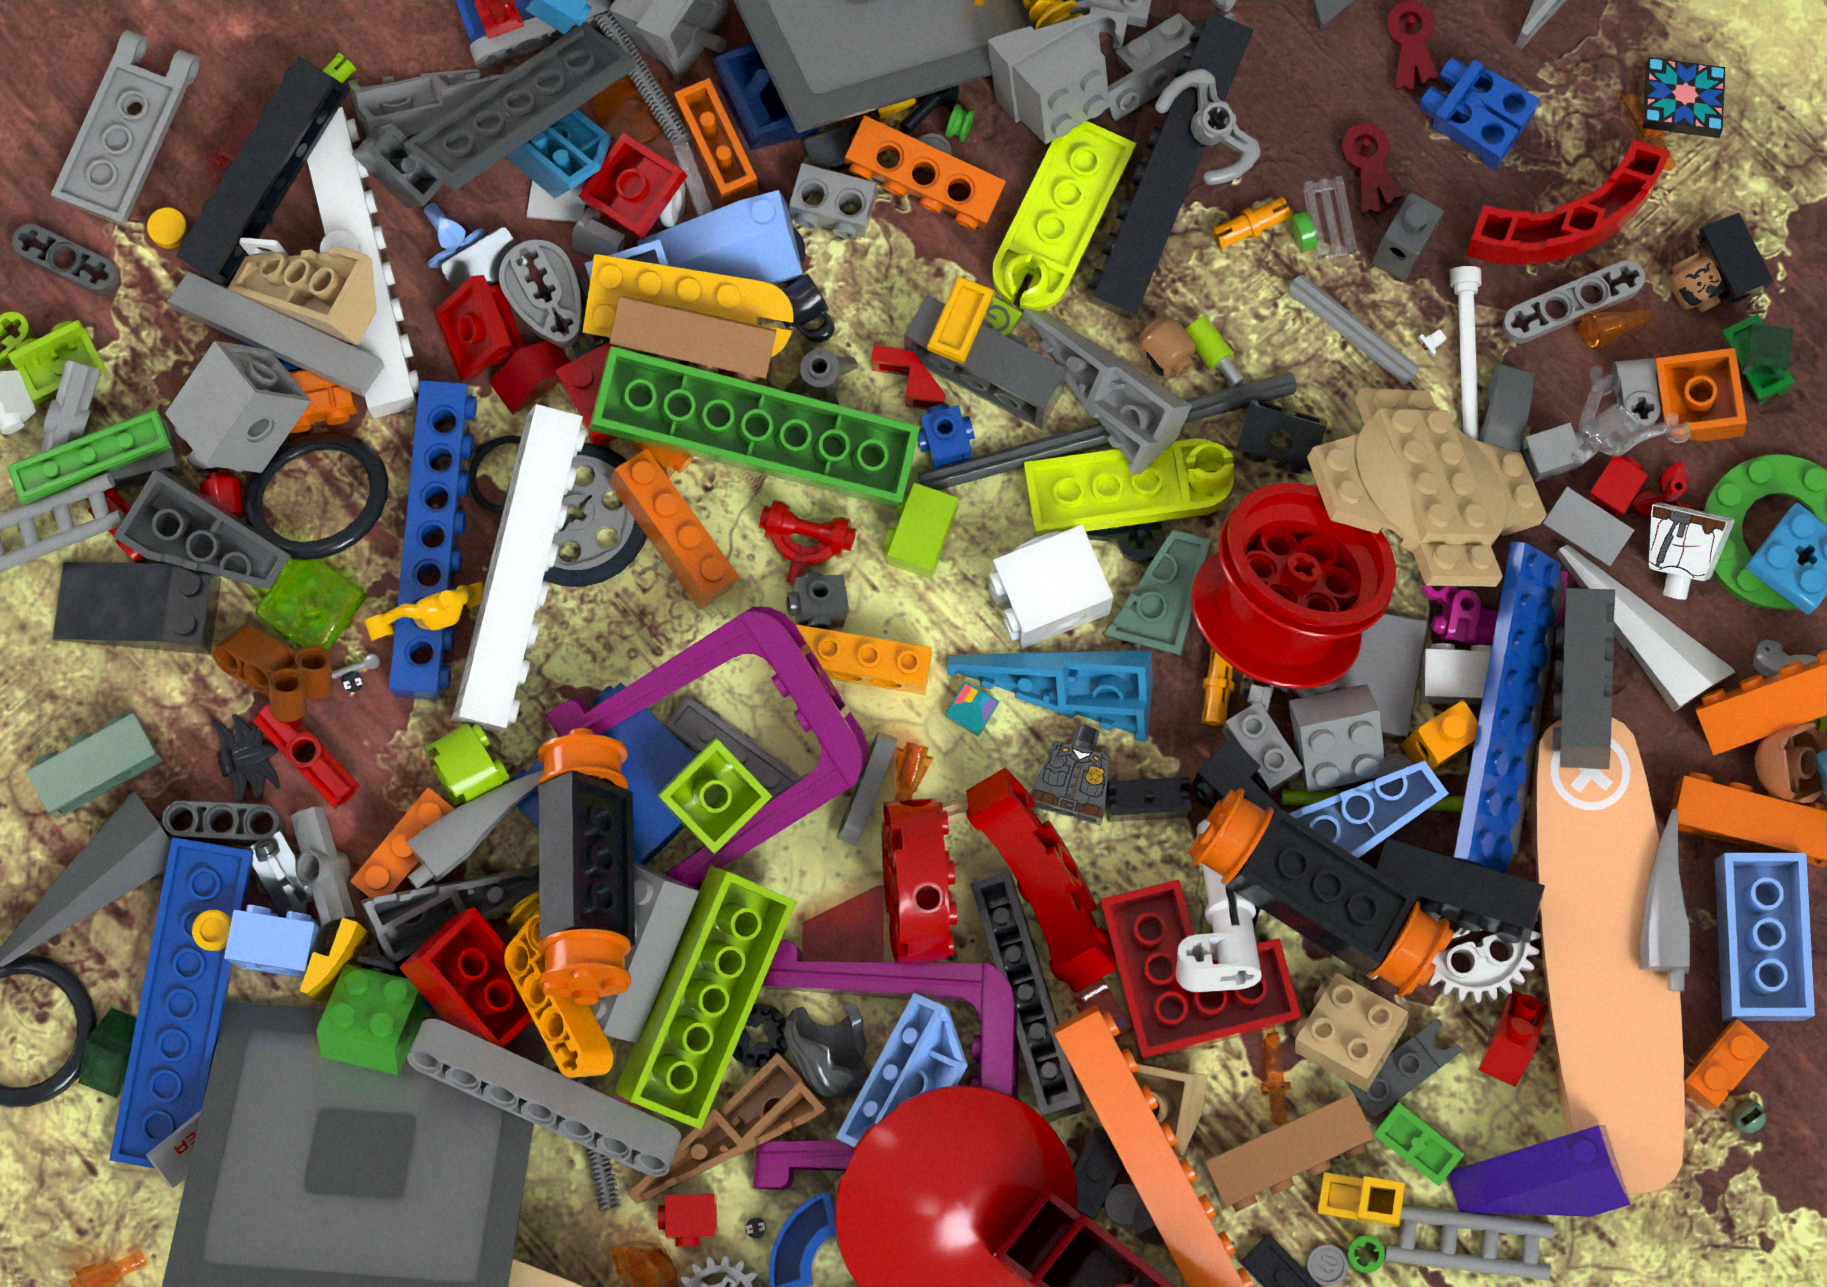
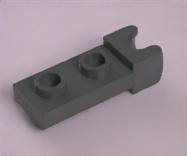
[1348,1018,1463,1119]

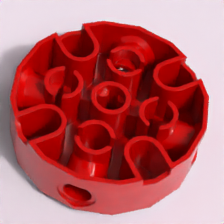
[881,798,957,964]

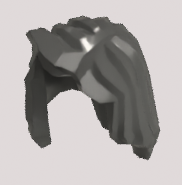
[784,1002,871,1098]

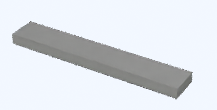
[167,272,385,397]

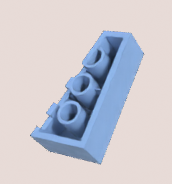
[1289,760,1449,858]

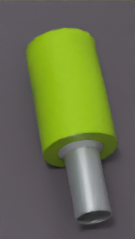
[1185,316,1244,387]

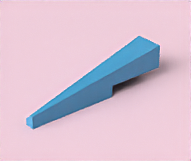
[946,650,1153,741]

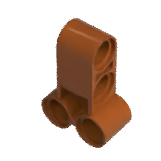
[212,624,333,722]

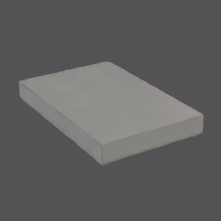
[1339,614,1428,740]

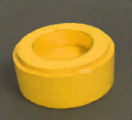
[147,207,189,249]
[192,910,232,951]

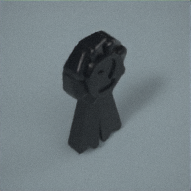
[1086,522,1166,564]

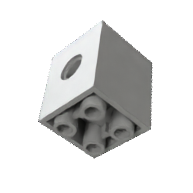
[165,341,311,473]

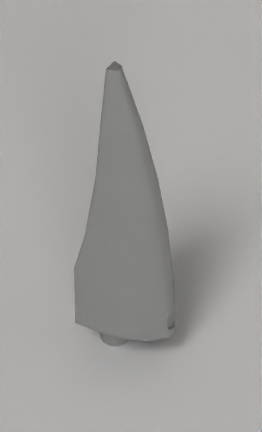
[406,770,544,889]
[1639,809,1690,992]

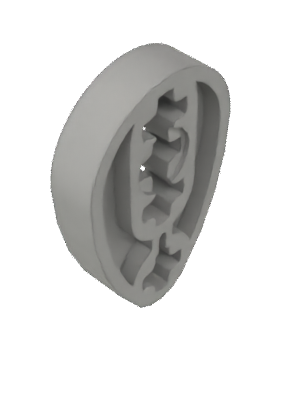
[499,240,583,348]

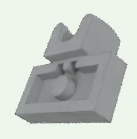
[1071,0,1152,51]

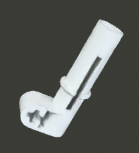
[1176,819,1262,992]

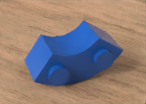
[769,1191,836,1287]

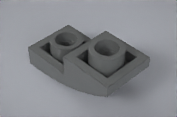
[1478,363,1534,452]

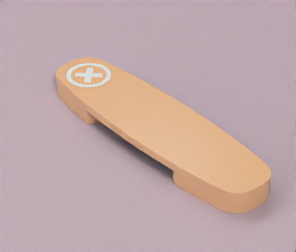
[1530,717,1685,1196]

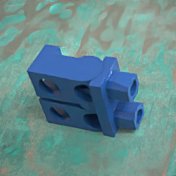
[1419,57,1540,171]

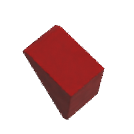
[490,341,571,415]

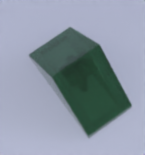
[78,1007,137,1098]

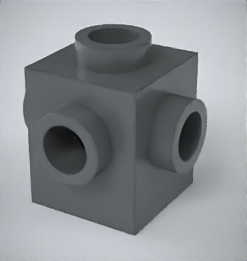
[786,572,849,630]

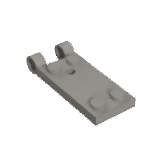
[51,30,200,227]

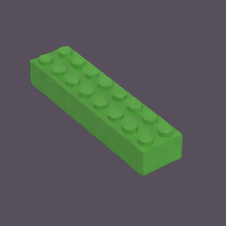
[588,346,920,508]

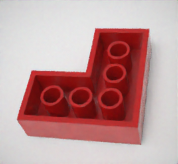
[1098,879,1301,1062]

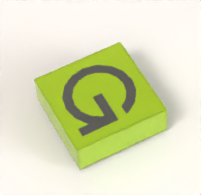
[984,297,1022,336]

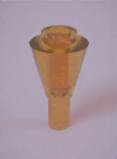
[1579,307,1652,351]
[894,742,934,801]
[69,1250,147,1287]

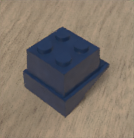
[713,43,822,150]

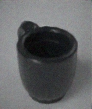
[782,274,835,343]

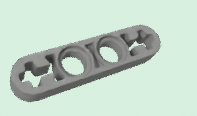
[469,0,612,68]
[1502,260,1646,344]

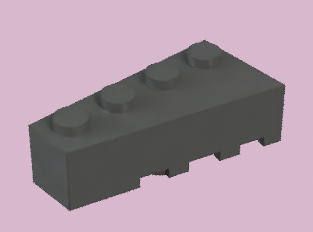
[1552,588,1615,769]

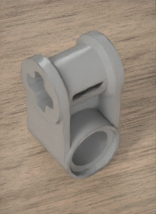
[1612,358,1661,437]

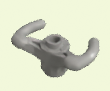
[1155,69,1261,185]

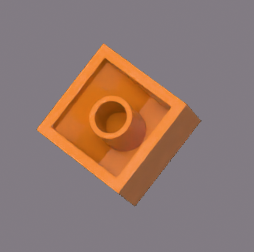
[1655,348,1747,441]

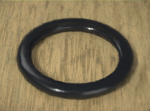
[243,431,389,561]
[0,954,97,1108]

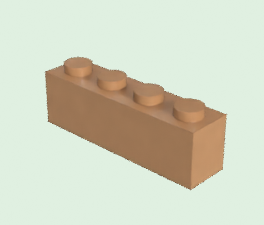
[609,295,777,384]
[1202,1093,1375,1212]

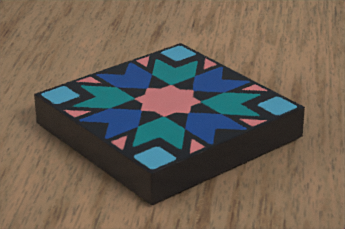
[1642,57,1726,138]

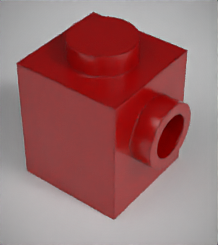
[657,1194,717,1247]

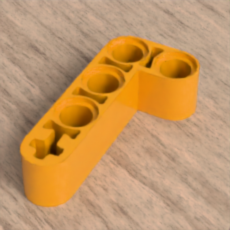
[504,915,613,1078]

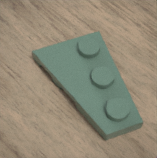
[1104,530,1212,656]

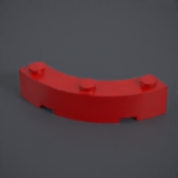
[1466,140,1670,265]
[966,767,1117,992]

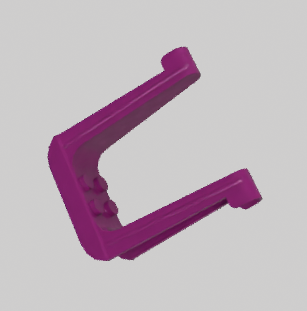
[545,606,868,891]
[752,941,1019,1190]

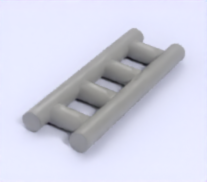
[0,472,125,572]
[1384,1205,1554,1281]

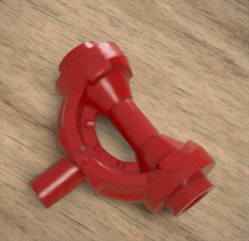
[759,500,857,584]

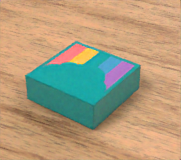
[945,681,999,737]

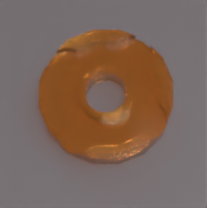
[594,74,672,145]

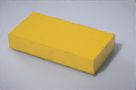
[927,276,995,365]

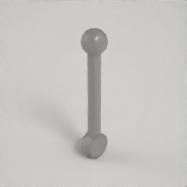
[332,654,380,679]

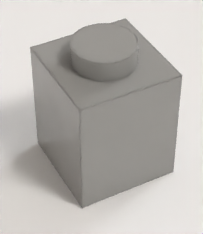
[1520,423,1586,483]

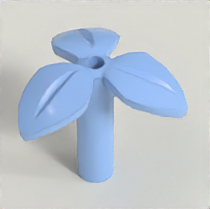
[424,203,486,268]

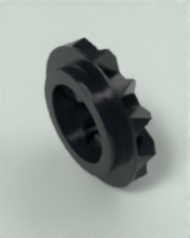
[732,1002,788,1068]

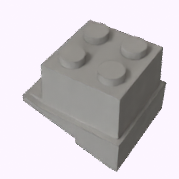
[609,0,730,83]
[988,13,1110,144]

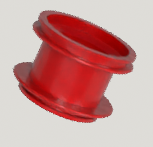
[1191,483,1396,689]

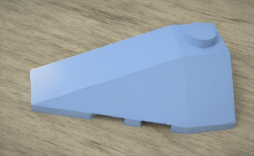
[637,190,804,284]

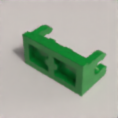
[1722,313,1795,405]

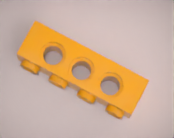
[768,624,932,695]

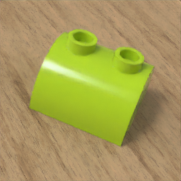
[656,738,773,854]

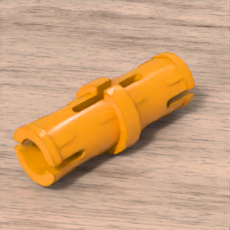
[1211,196,1291,250]
[1201,647,1235,727]

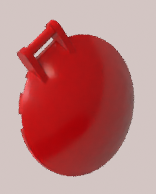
[834,1085,1077,1287]

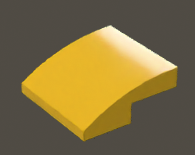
[299,918,370,1002]

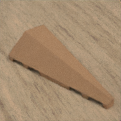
[627,1053,828,1204]

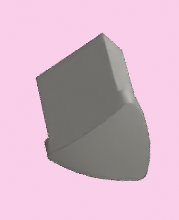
[572,207,625,258]

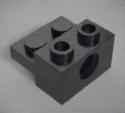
[1192,738,1279,811]

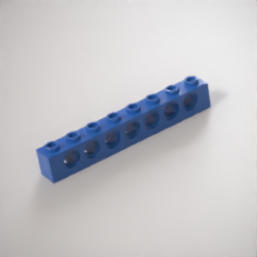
[389,381,477,700]

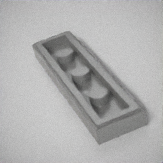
[664,695,801,796]

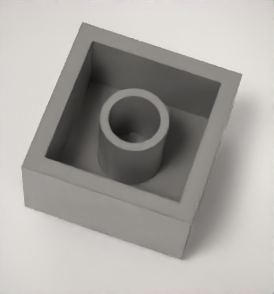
[1289,684,1386,792]

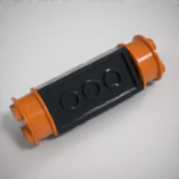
[538,728,635,1005]
[1187,788,1454,997]

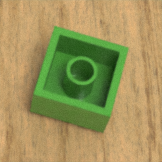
[316,964,426,1076]

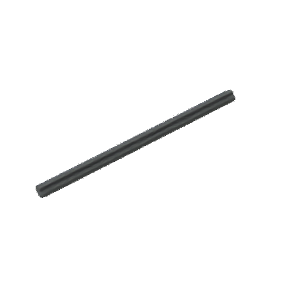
[918,372,1297,491]

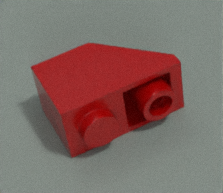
[1478,990,1548,1087]

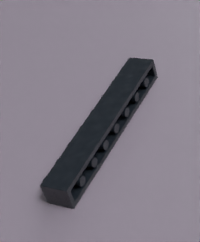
[1086,11,1254,320]

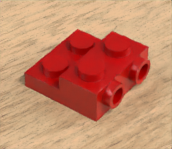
[578,133,688,239]

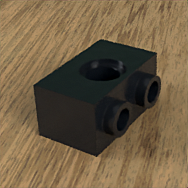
[1236,398,1327,474]

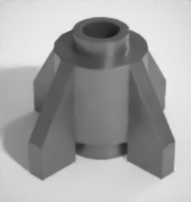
[784,341,858,405]

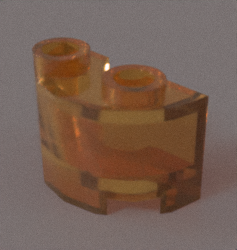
[610,1240,678,1287]

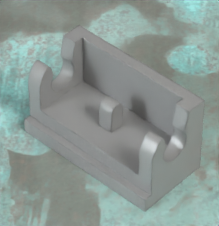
[1542,487,1634,567]

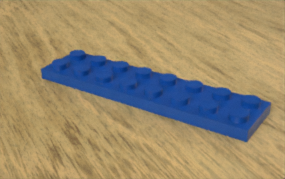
[1454,542,1562,874]
[109,837,254,1168]

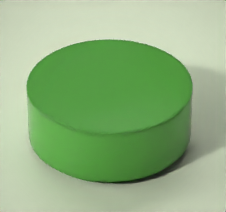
[1290,211,1317,252]

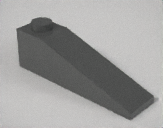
[113,469,291,589]

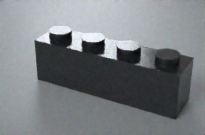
[1376,838,1545,943]

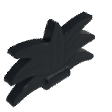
[211,713,281,803]

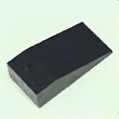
[52,562,221,655]

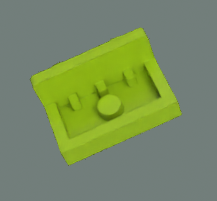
[8,320,107,405]

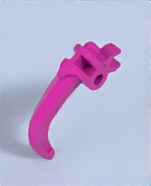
[1420,571,1570,646]

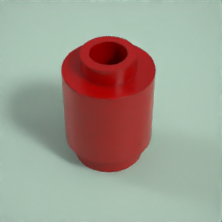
[199,471,244,519]

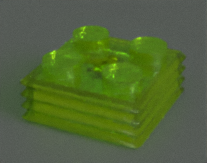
[255,559,367,651]

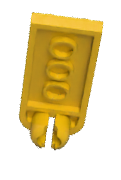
[582,254,794,357]

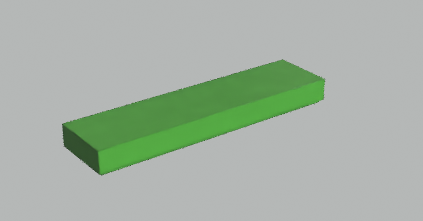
[7,409,173,505]

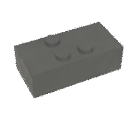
[904,295,1067,430]

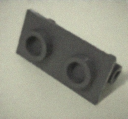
[244,830,314,917]

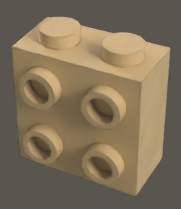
[1292,972,1408,1092]

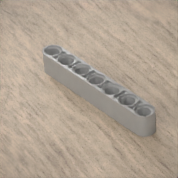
[407,1019,681,1177]

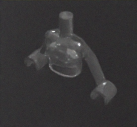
[1571,366,1691,466]

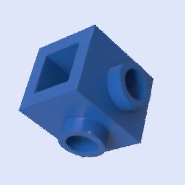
[917,404,975,468]

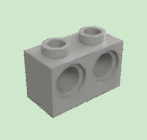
[789,163,877,239]
[1222,701,1303,795]

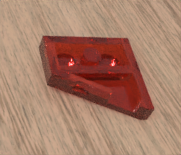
[802,885,884,962]

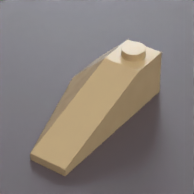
[1074,1061,1208,1157]

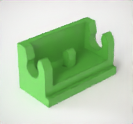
[1373,1100,1464,1186]

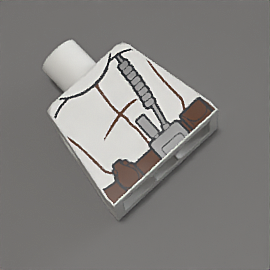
[1649,502,1734,600]

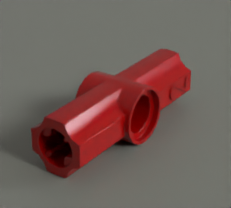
[253,703,360,809]

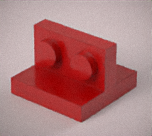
[434,275,525,381]

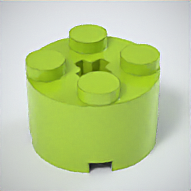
[424,723,510,806]

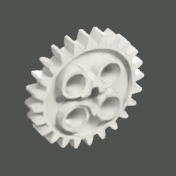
[1427,918,1541,1004]

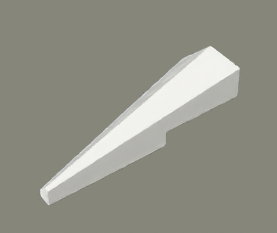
[1556,544,1735,712]

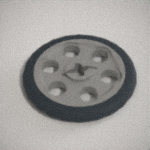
[503,443,647,587]

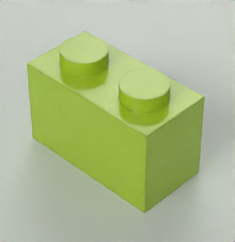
[882,483,959,580]

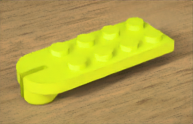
[992,121,1137,311]
[1024,439,1235,537]

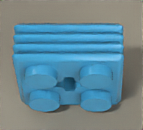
[1746,503,1827,615]

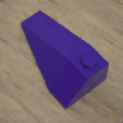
[1448,1125,1631,1217]

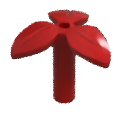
[1631,461,1694,518]

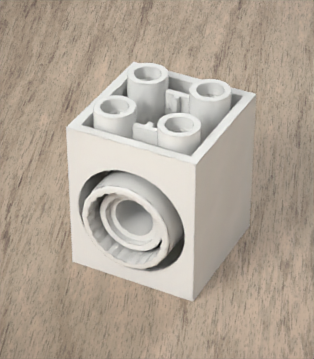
[988,525,1113,649]

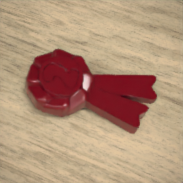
[1386,0,1439,92]
[1341,122,1403,215]

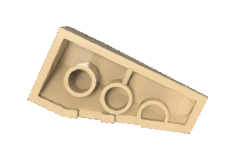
[227,247,377,345]

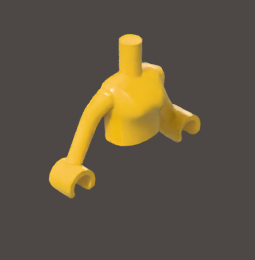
[364,582,484,642]

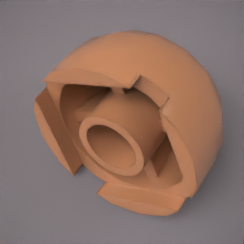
[1754,722,1827,803]

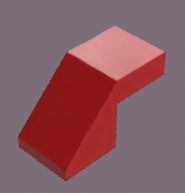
[871,345,945,410]

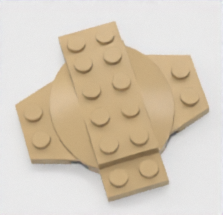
[1307,388,1547,587]

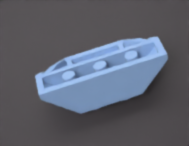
[836,993,968,1148]

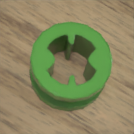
[946,104,975,143]
[1346,1235,1385,1274]

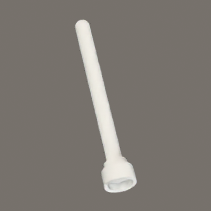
[1450,266,1482,441]

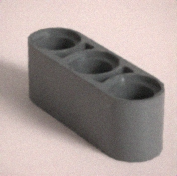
[162,800,286,846]

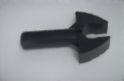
[900,85,960,133]

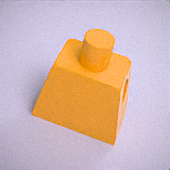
[1400,700,1478,772]

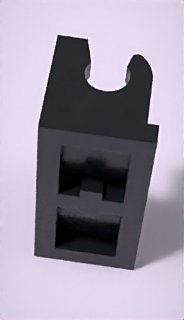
[1696,213,1773,305]
[1107,777,1192,822]

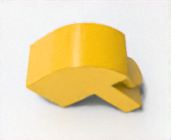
[1318,1172,1406,1227]

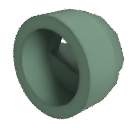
[1731,1100,1766,1134]

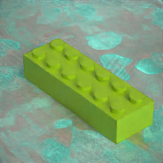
[614,865,797,1130]

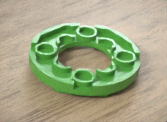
[1702,454,1827,612]

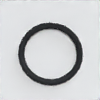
[468,435,521,514]

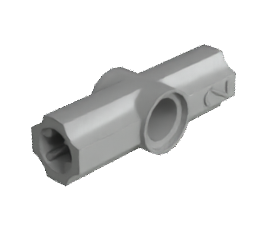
[40,360,101,453]
[290,806,356,931]

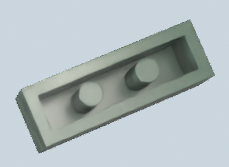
[26,713,164,819]

